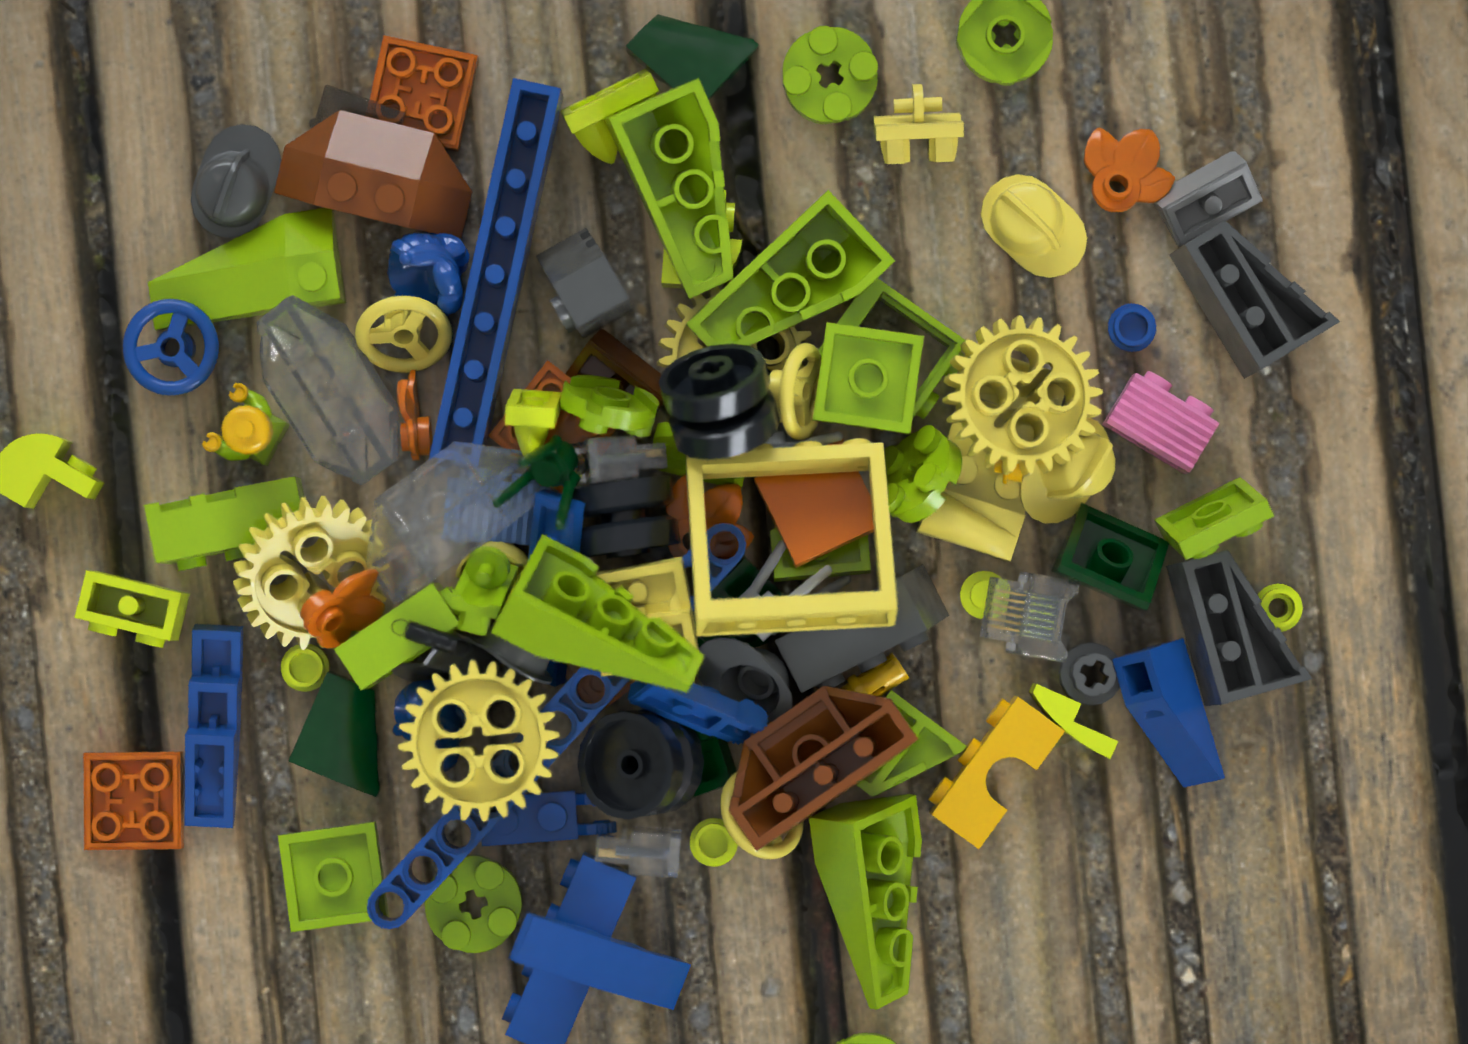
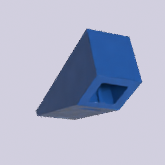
[1112,638,1225,788]

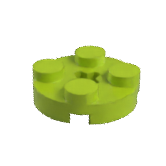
[956,0,1053,86]
[782,26,878,124]
[560,375,659,437]
[884,425,962,523]
[425,855,523,953]

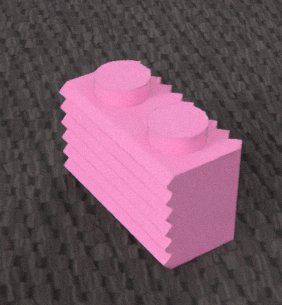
[1102,371,1219,474]

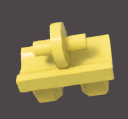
[873,84,964,164]

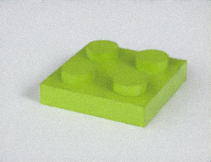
[812,322,924,434]
[1154,477,1274,560]
[278,821,389,932]

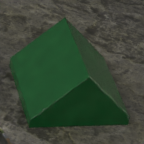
[1051,503,1169,610]

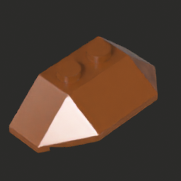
[274,110,473,239]
[729,686,919,851]

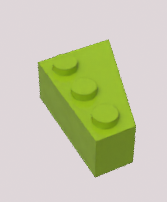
[144,476,305,571]

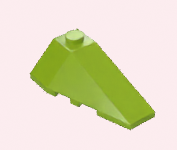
[605,78,734,299]
[686,190,895,347]
[148,208,346,331]
[491,534,705,692]
[809,794,922,1010]

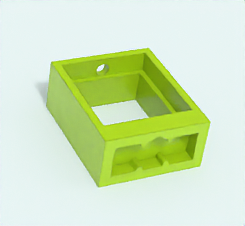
[818,278,966,420]
[334,583,460,690]

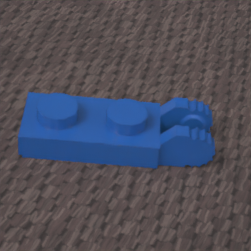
[628,680,769,745]
[481,790,617,847]

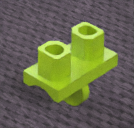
[450,546,519,635]

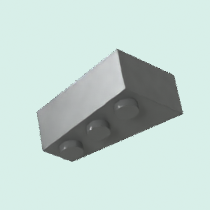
[1169,220,1341,379]
[536,228,633,339]
[1166,550,1312,706]
[775,564,950,693]

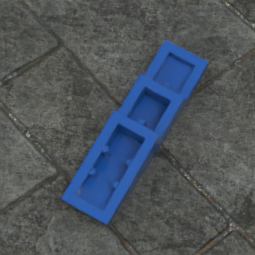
[184,624,243,828]
[509,912,691,1010]

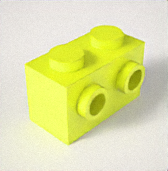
[74,570,190,648]

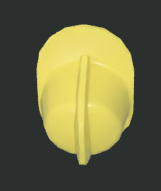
[981,174,1087,278]
[1020,418,1115,524]

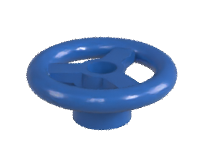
[123,299,219,396]

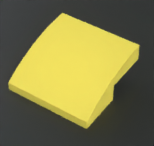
[596,557,698,677]

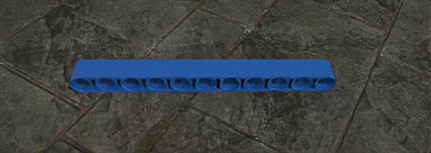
[367,523,746,929]

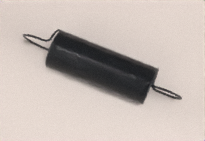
[391,619,472,656]

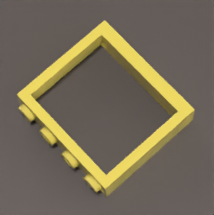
[686,438,898,637]

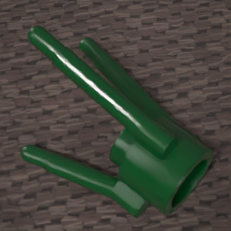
[492,435,581,530]

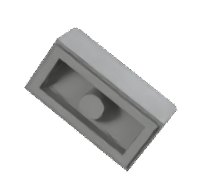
[1154,151,1263,247]

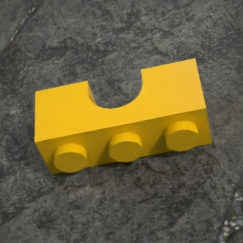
[928,695,1065,849]

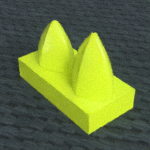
[560,68,659,164]
[505,389,562,456]

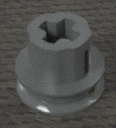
[1059,642,1120,705]

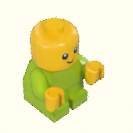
[202,383,290,466]

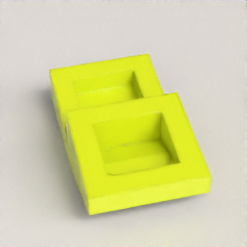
[1029,683,1118,759]

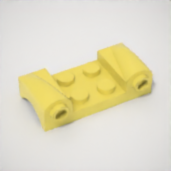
[916,354,1065,562]

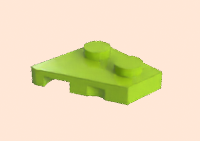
[857,690,967,797]

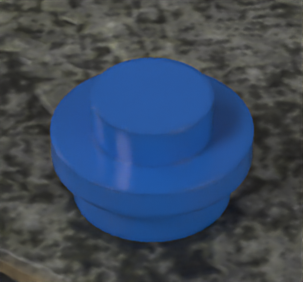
[1107,303,1156,352]

